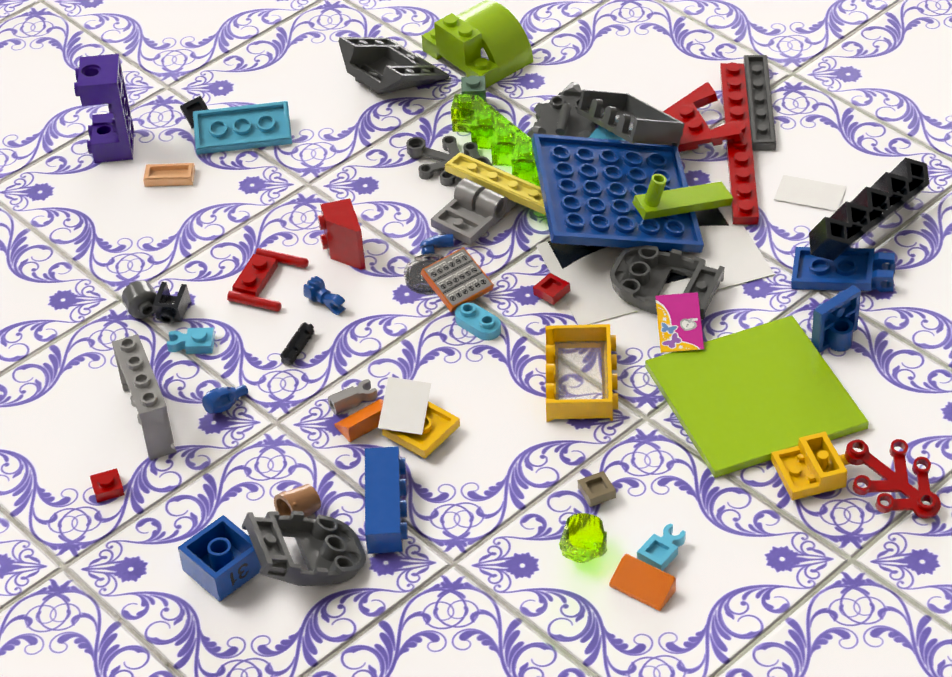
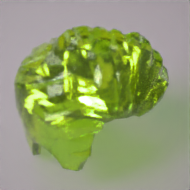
[559,513,608,563]

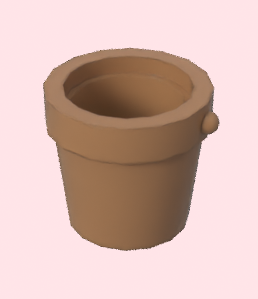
[274,484,321,518]

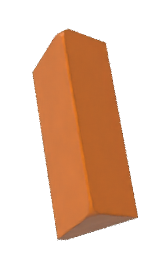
[334,399,383,442]
[609,554,676,611]

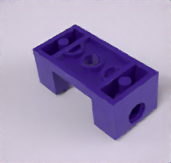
[74,53,134,163]

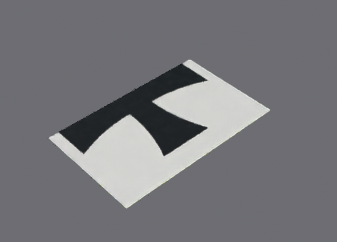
[535,206,775,325]

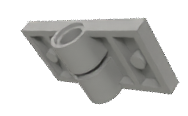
[430,166,518,246]

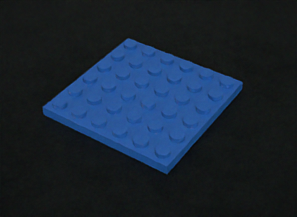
[531,134,704,253]

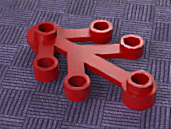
[845,439,941,519]

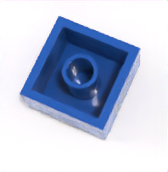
[178,515,261,602]

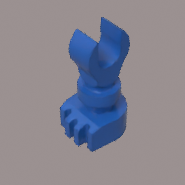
[303,276,346,315]

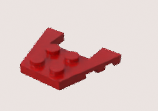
[663,82,744,152]

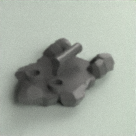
[525,82,597,154]

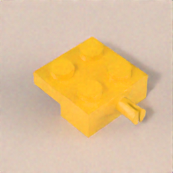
[771,431,850,500]

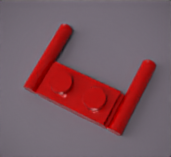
[227,248,309,312]

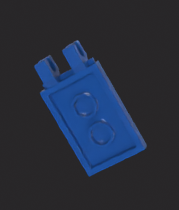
[791,247,896,292]

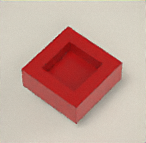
[533,273,571,305]
[90,468,125,503]

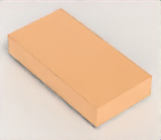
[143,163,195,187]

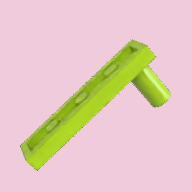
[632,174,733,220]

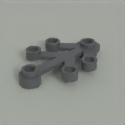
[406,136,493,186]

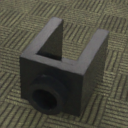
[153,282,192,324]

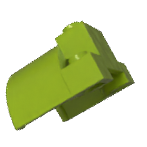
[421,0,533,88]

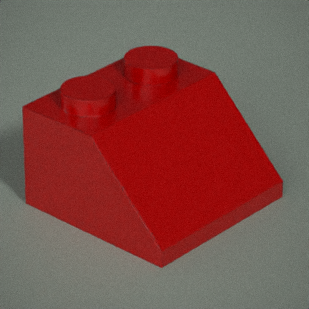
[317,198,366,270]

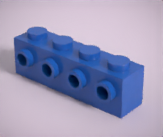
[365,446,408,554]

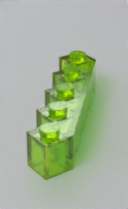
[451,94,540,187]

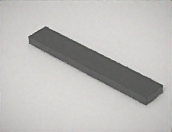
[743,55,776,151]

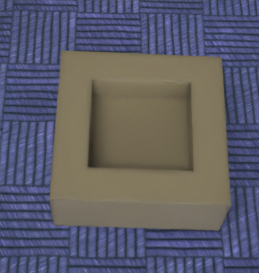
[577,471,616,507]

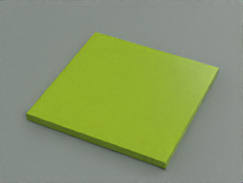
[645,315,869,478]

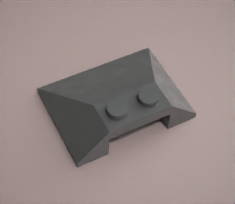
[338,37,450,94]

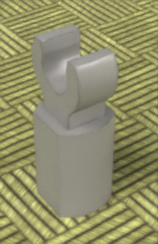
[328,379,378,415]

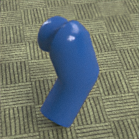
[420,234,454,257]

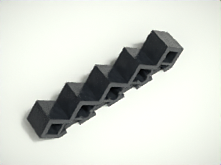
[809,157,930,261]

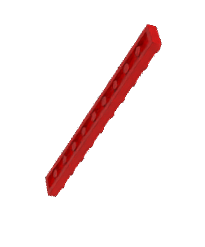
[720,62,759,225]

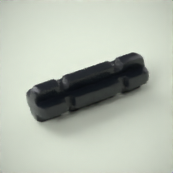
[280,322,314,365]

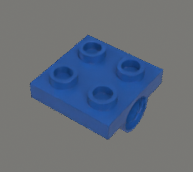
[811,285,861,353]

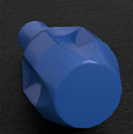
[202,384,248,414]

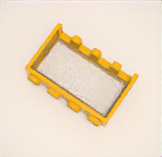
[545,324,618,422]

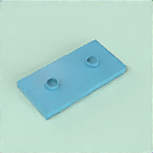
[193,101,292,155]

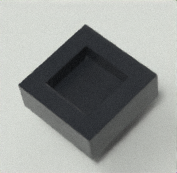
[180,95,209,129]

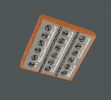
[421,247,494,312]

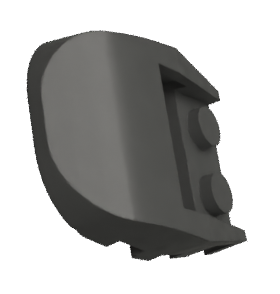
[610,245,725,320]
[242,511,366,586]

